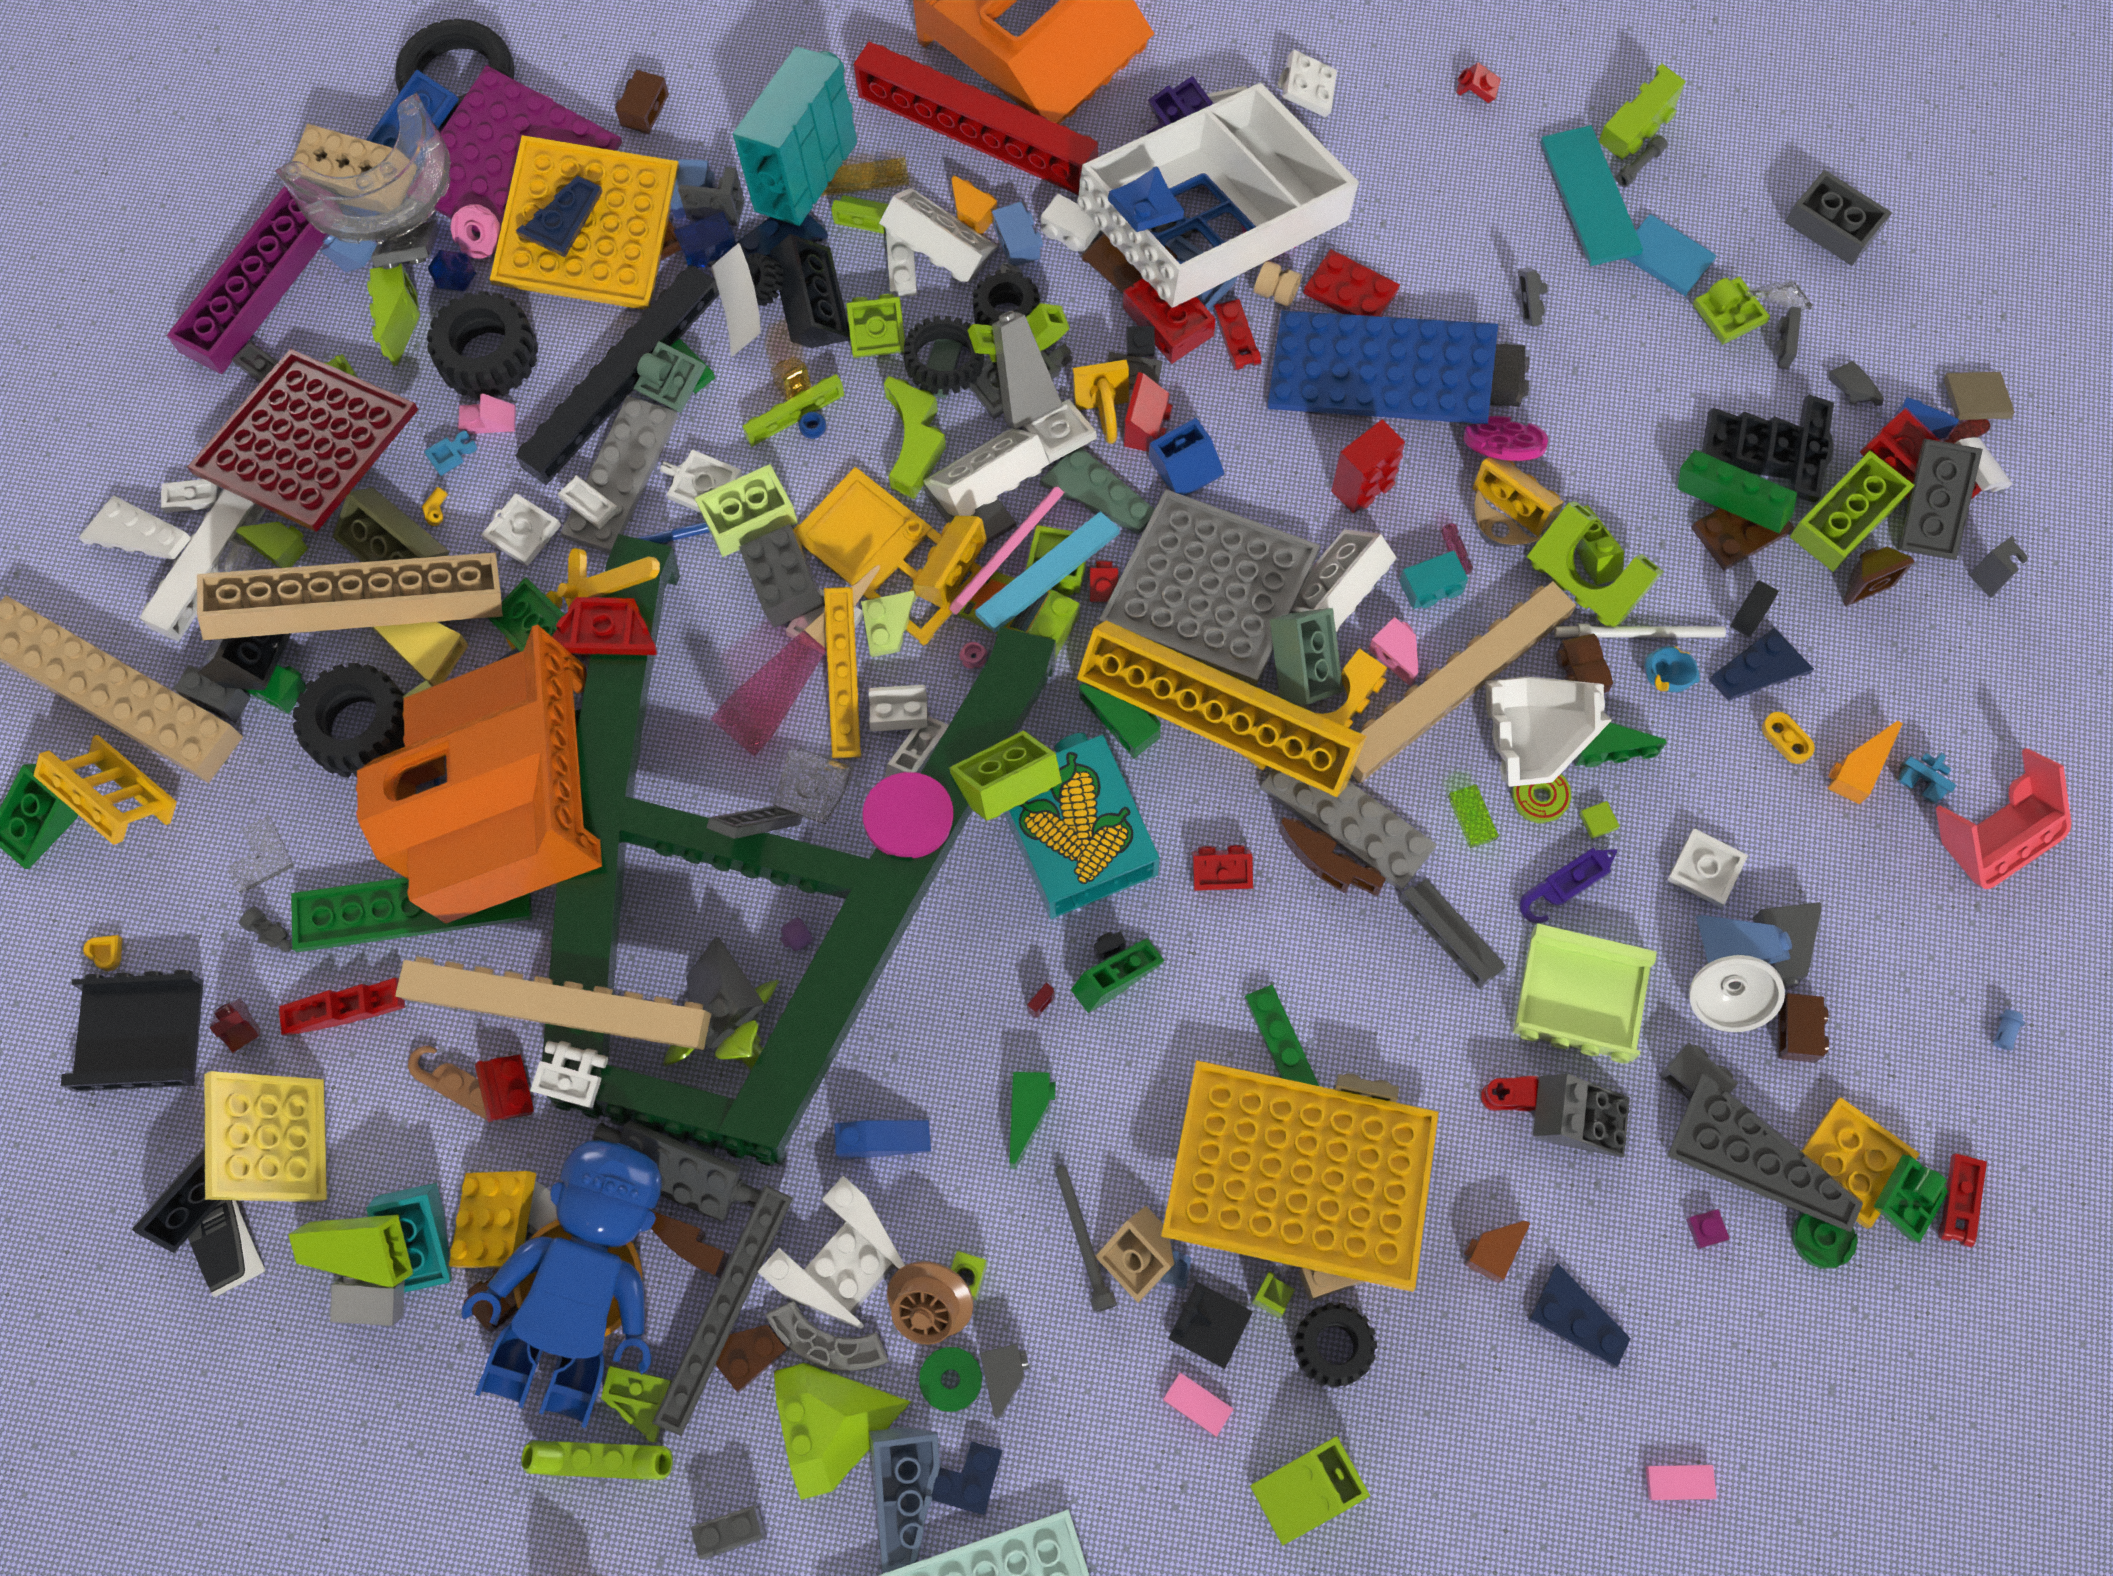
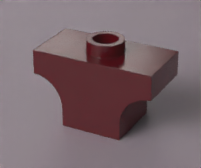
[210,998,261,1053]

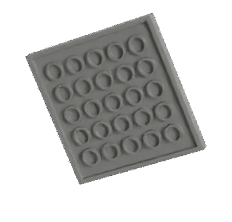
[1099,489,1320,686]

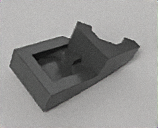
[1829,361,1884,406]

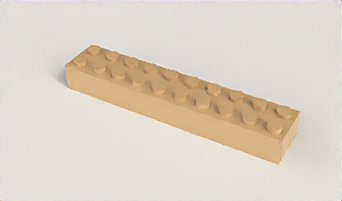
[197,552,503,640]
[0,595,243,784]

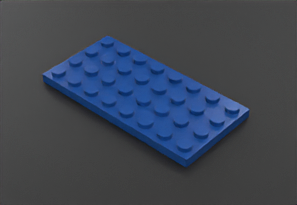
[1268,310,1498,425]

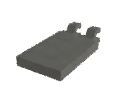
[969,341,1073,419]

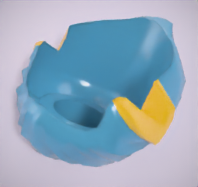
[1644,646,1700,693]

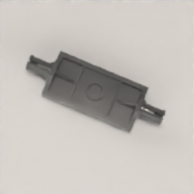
[593,1120,761,1222]

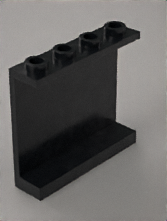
[60,970,204,1092]

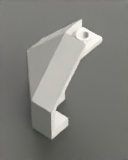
[1485,676,1612,787]

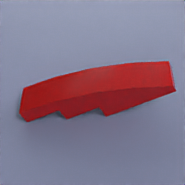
[279,978,405,1036]

